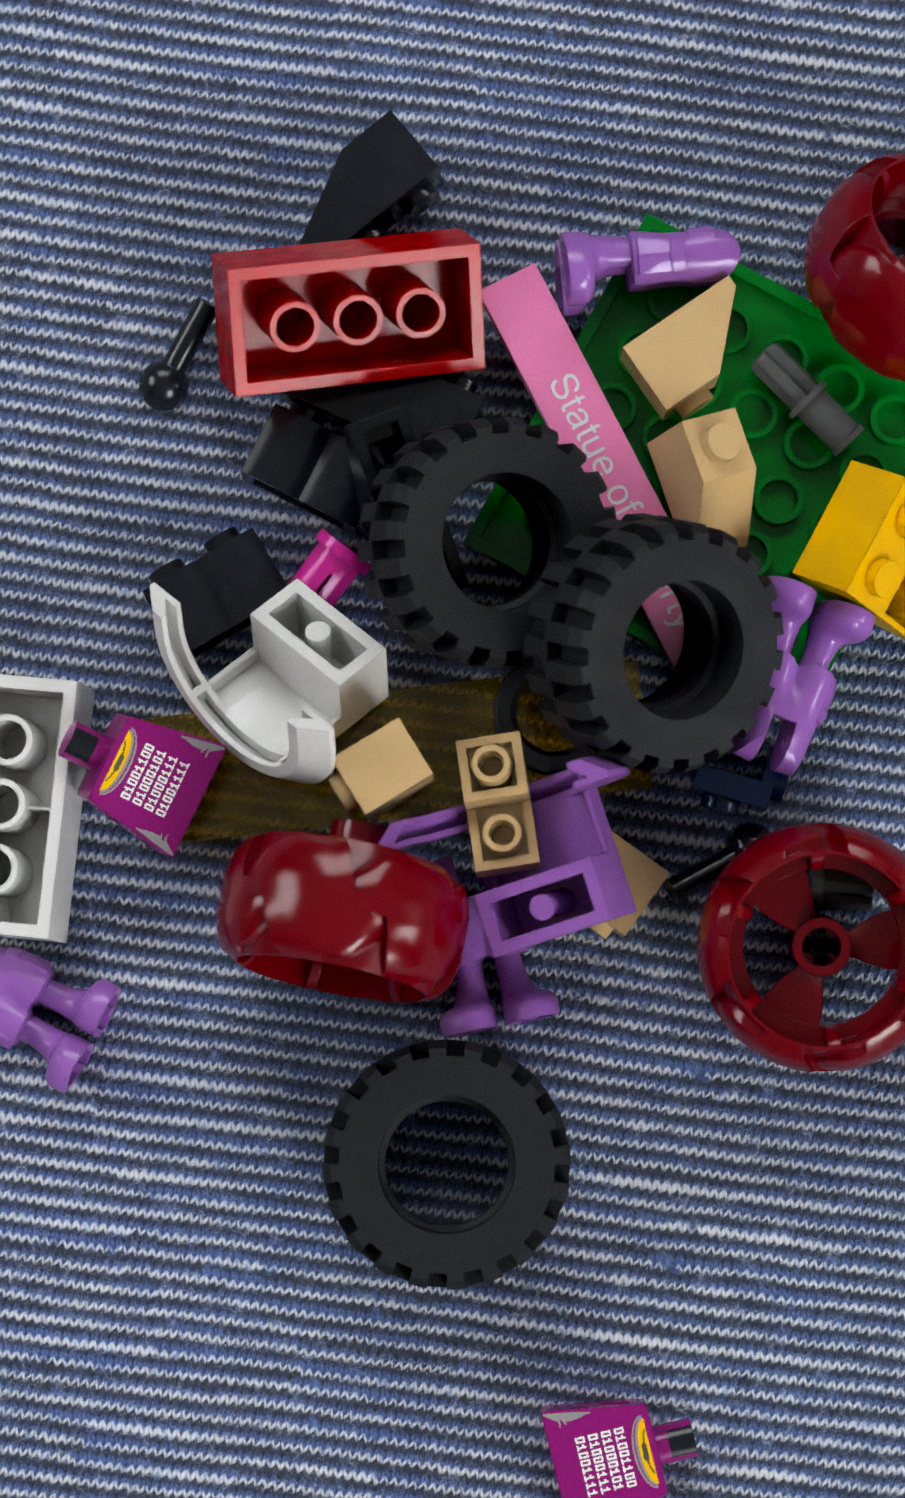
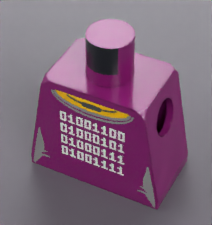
[58,713,227,858]
[540,1399,698,1498]

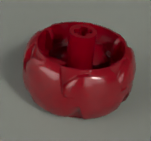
[803,153,905,382]
[216,818,469,1003]
[697,822,905,1072]

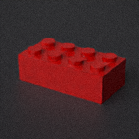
[211,228,486,397]

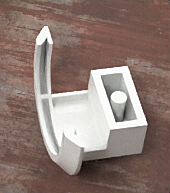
[149,579,389,784]

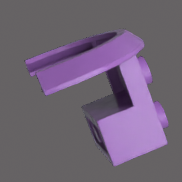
[378,756,637,958]

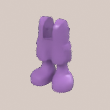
[554,226,741,316]
[731,576,875,776]
[433,855,560,1039]
[0,946,121,1093]

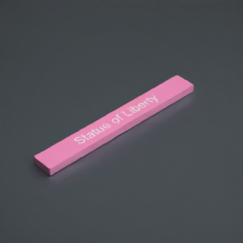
[482,263,684,670]

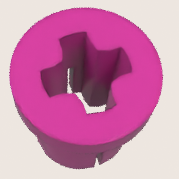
[289,527,371,606]

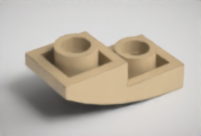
[455,731,542,878]

